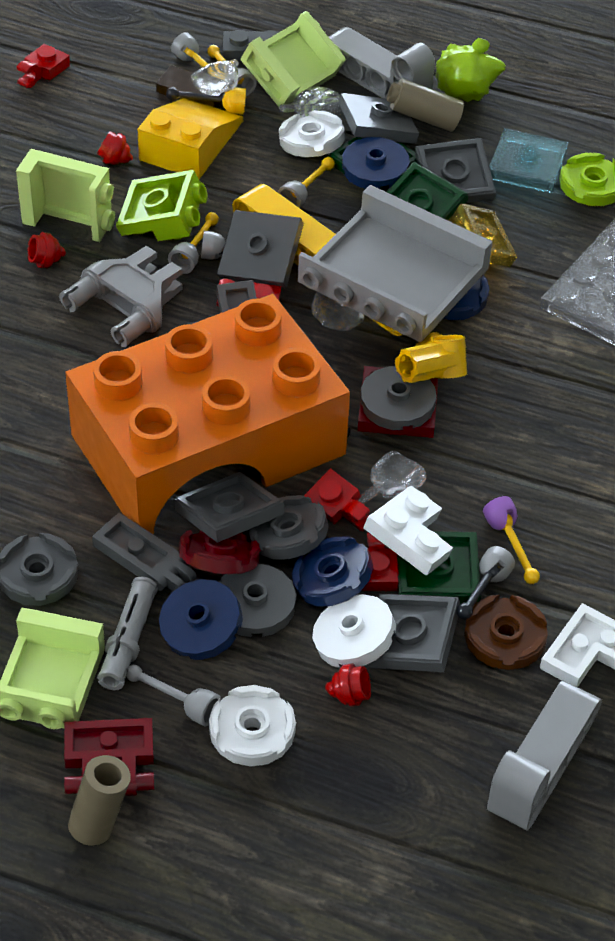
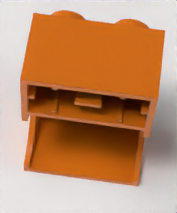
[65,294,350,534]

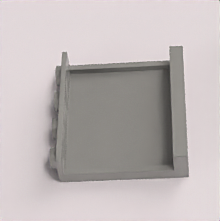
[298,185,493,342]

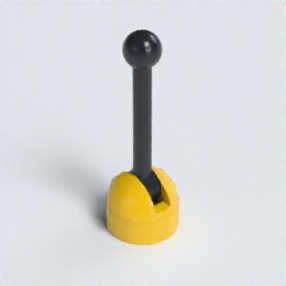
[166,87,246,115]

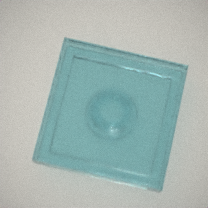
[489,128,569,193]

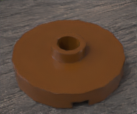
[464,595,548,670]

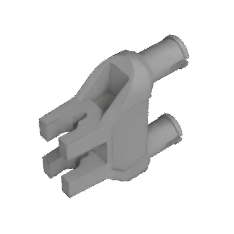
[59,246,183,347]

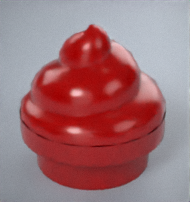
[97,131,133,165]
[27,232,66,268]
[325,663,371,706]

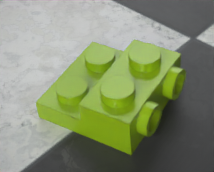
[116,170,208,241]

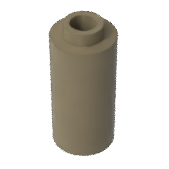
[387,78,464,132]
[68,755,131,845]

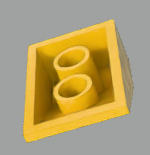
[138,98,243,179]

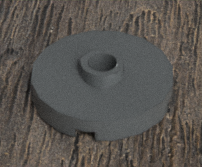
[360,366,437,430]
[248,495,329,560]
[0,533,79,606]
[219,564,296,637]

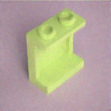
[240,11,346,109]
[16,149,115,242]
[0,607,105,729]

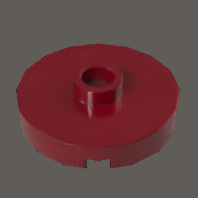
[179,529,261,574]

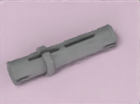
[97,576,158,690]

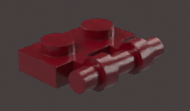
[64,718,154,796]

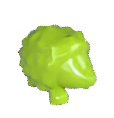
[436,38,505,102]

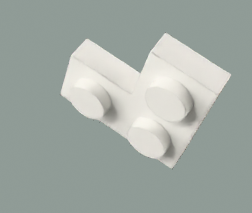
[363,486,453,576]
[540,603,615,687]

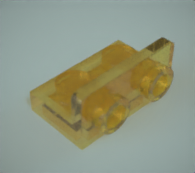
[448,203,517,267]

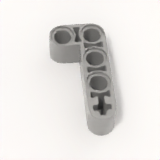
[328,27,435,99]
[487,680,602,830]

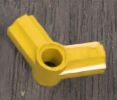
[395,332,467,383]

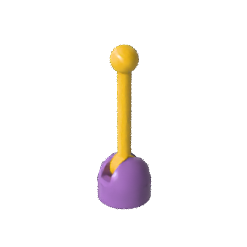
[483,496,540,584]

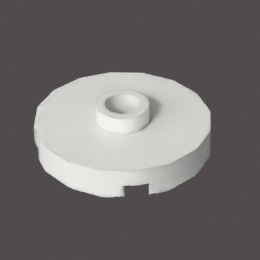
[279,111,345,157]
[312,594,396,668]
[209,685,296,767]

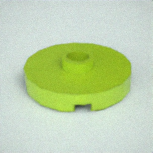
[559,153,615,206]

